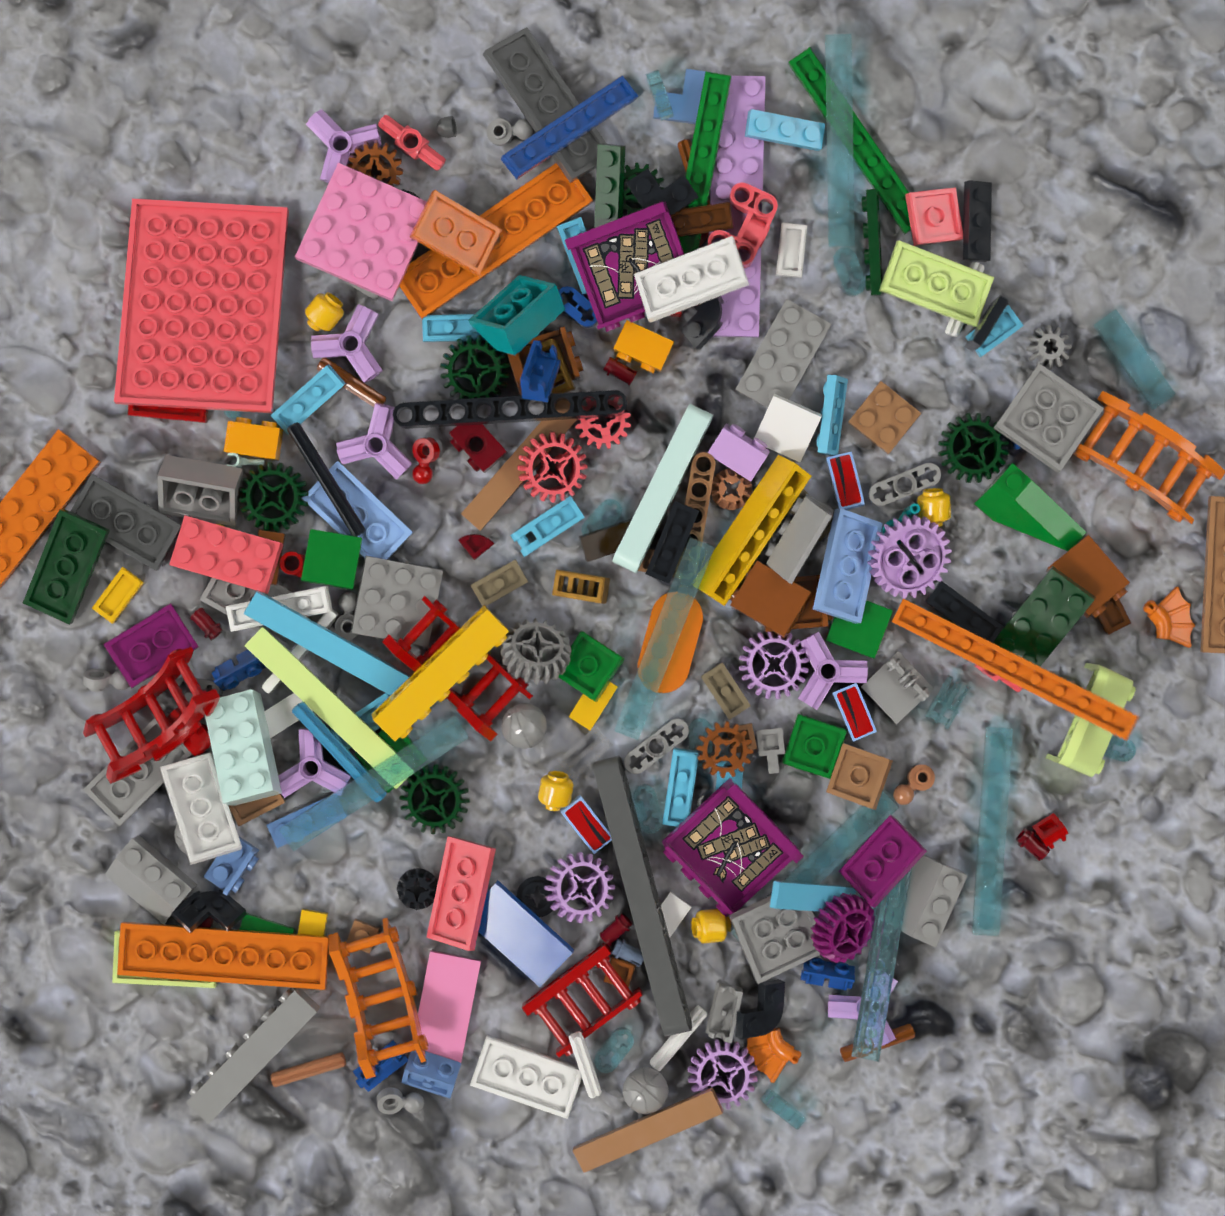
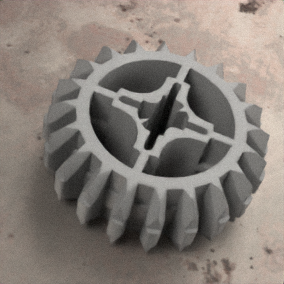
[500,618,571,685]

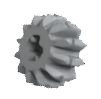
[1026,325,1072,370]

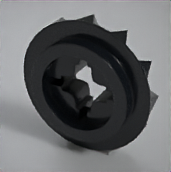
[397,868,438,910]
[516,876,555,917]

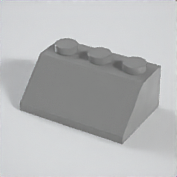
[157,455,243,527]
[765,494,834,584]
[105,835,198,925]
[885,855,967,947]

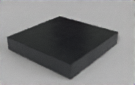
[965,295,1009,351]

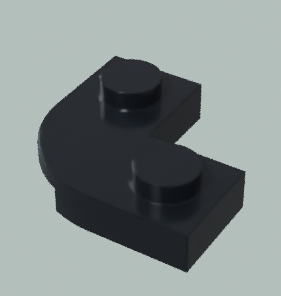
[626,168,699,216]
[681,296,724,349]
[172,889,247,933]
[735,979,785,1039]

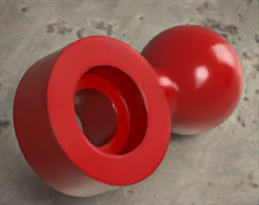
[412,437,440,484]

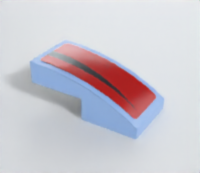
[826,451,865,510]
[832,683,877,742]
[560,795,612,854]

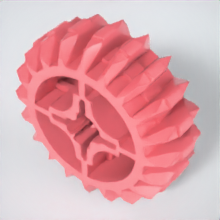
[517,432,588,503]

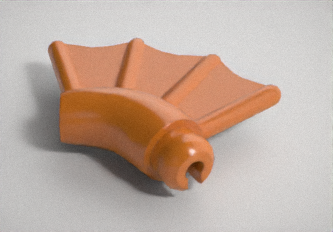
[1143,587,1195,648]
[747,1028,801,1083]

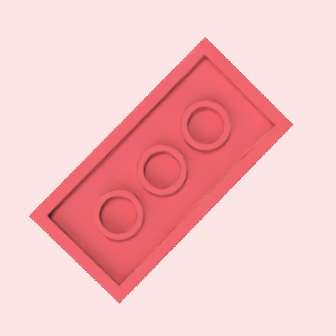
[169,516,283,594]
[426,836,496,951]

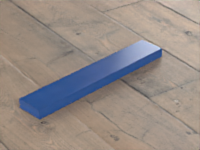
[501,75,638,180]

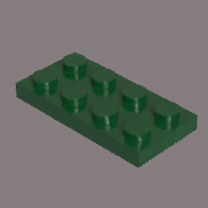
[23,508,110,625]
[993,566,1095,667]

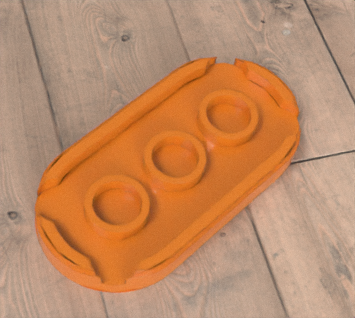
[637,591,703,693]

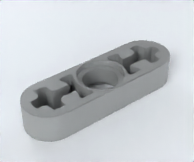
[868,463,941,506]
[624,718,689,774]

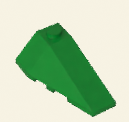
[974,463,1087,552]

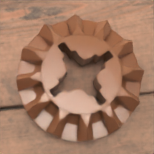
[711,469,752,510]

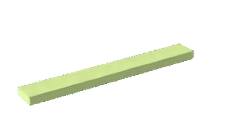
[244,626,415,789]

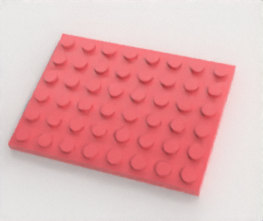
[114,198,289,413]

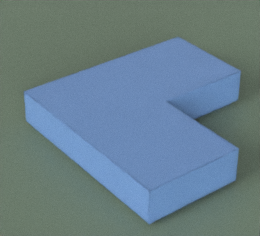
[653,69,705,124]

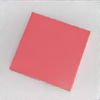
[905,187,963,246]

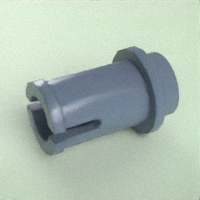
[611,939,644,967]

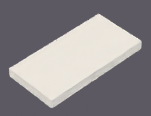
[634,236,749,323]
[160,752,242,865]
[470,1035,582,1119]

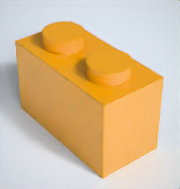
[613,320,674,374]
[224,417,284,460]

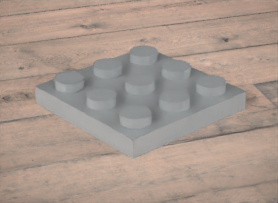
[994,363,1104,473]
[351,556,443,647]
[729,882,820,984]

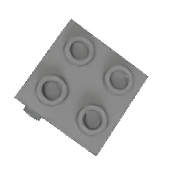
[861,651,934,724]

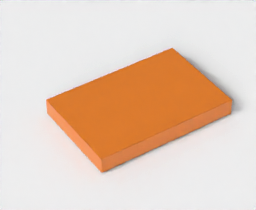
[410,190,502,276]

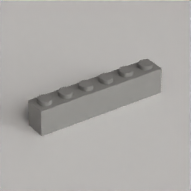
[186,988,321,1124]

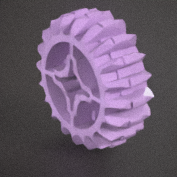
[739,632,809,699]
[545,852,615,923]
[688,1039,758,1110]

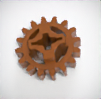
[347,140,403,187]
[696,721,753,778]

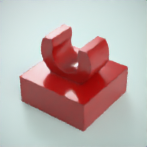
[1032,813,1068,849]

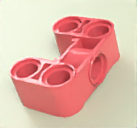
[707,182,778,268]

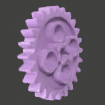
[867,514,952,599]

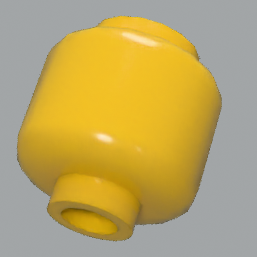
[305,292,344,332]
[917,488,951,527]
[538,771,574,811]
[691,908,731,944]

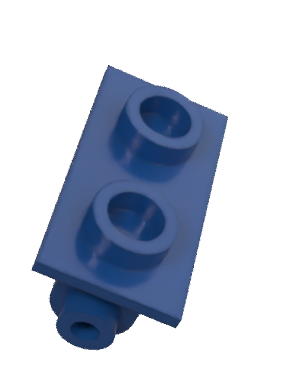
[212,649,266,691]
[800,958,855,991]
[352,1040,408,1092]

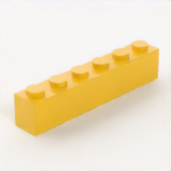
[692,454,812,606]
[371,605,509,741]

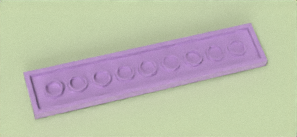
[709,75,766,338]

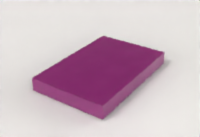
[103,603,199,689]
[839,815,927,908]

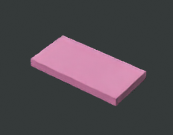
[418,950,481,1063]

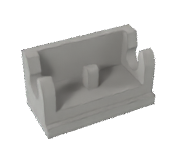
[705,982,743,1043]

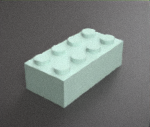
[205,689,282,806]

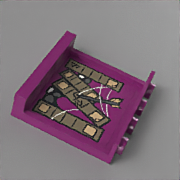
[565,202,685,332]
[662,778,804,916]

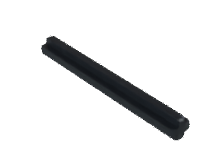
[287,422,365,537]

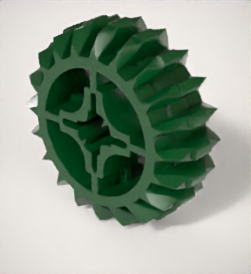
[440,335,510,399]
[938,413,1009,483]
[238,462,309,532]
[399,764,470,834]

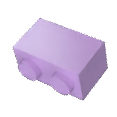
[708,423,770,481]

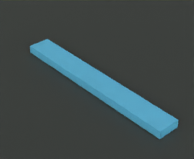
[244,590,432,708]

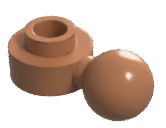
[893,765,935,805]

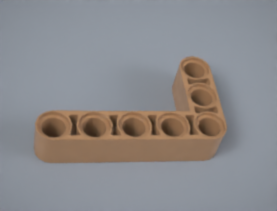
[638,452,715,579]

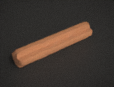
[270,1052,346,1087]

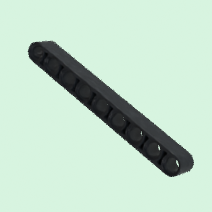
[392,390,627,429]

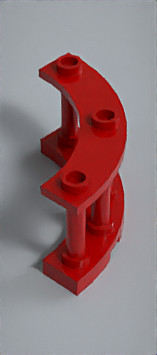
[382,596,533,742]
[83,647,220,784]

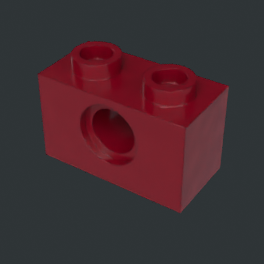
[449,424,508,473]

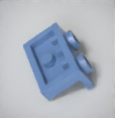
[204,837,259,896]
[401,1050,461,1099]

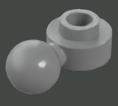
[487,119,535,146]
[335,591,358,640]
[83,669,130,692]
[377,1088,424,1114]

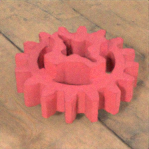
[575,397,631,450]

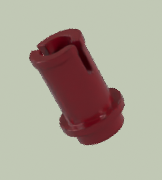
[603,357,638,386]
[190,607,223,641]
[1016,829,1050,861]
[599,913,633,946]

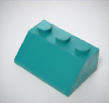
[468,275,565,355]

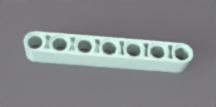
[612,404,713,573]

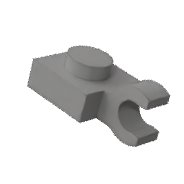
[756,728,785,774]

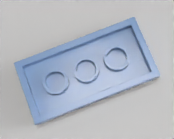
[302,461,414,560]
[813,508,883,624]

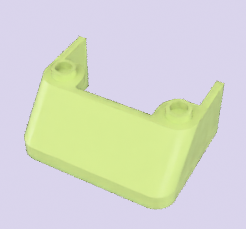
[1046,663,1136,777]

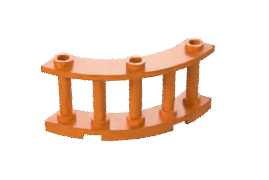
[1074,391,1225,524]
[328,918,429,1079]

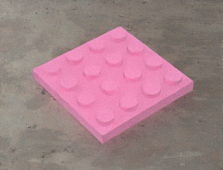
[295,163,427,301]

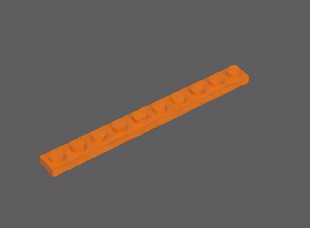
[891,599,1140,741]

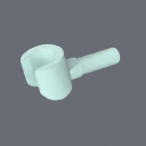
[227,453,265,468]

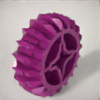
[810,893,877,963]

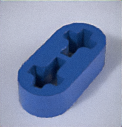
[559,286,597,328]

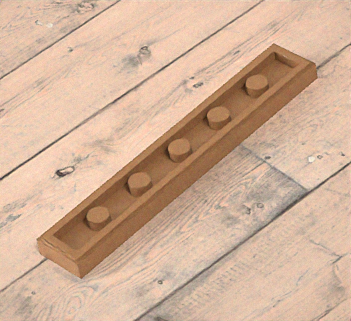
[461,400,577,531]
[572,1088,724,1173]

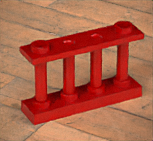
[521,942,642,1058]

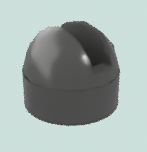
[437,116,457,138]

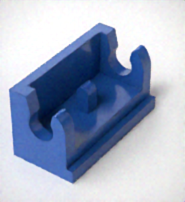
[520,340,561,402]

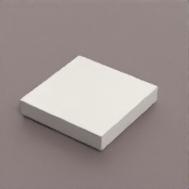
[754,393,822,462]

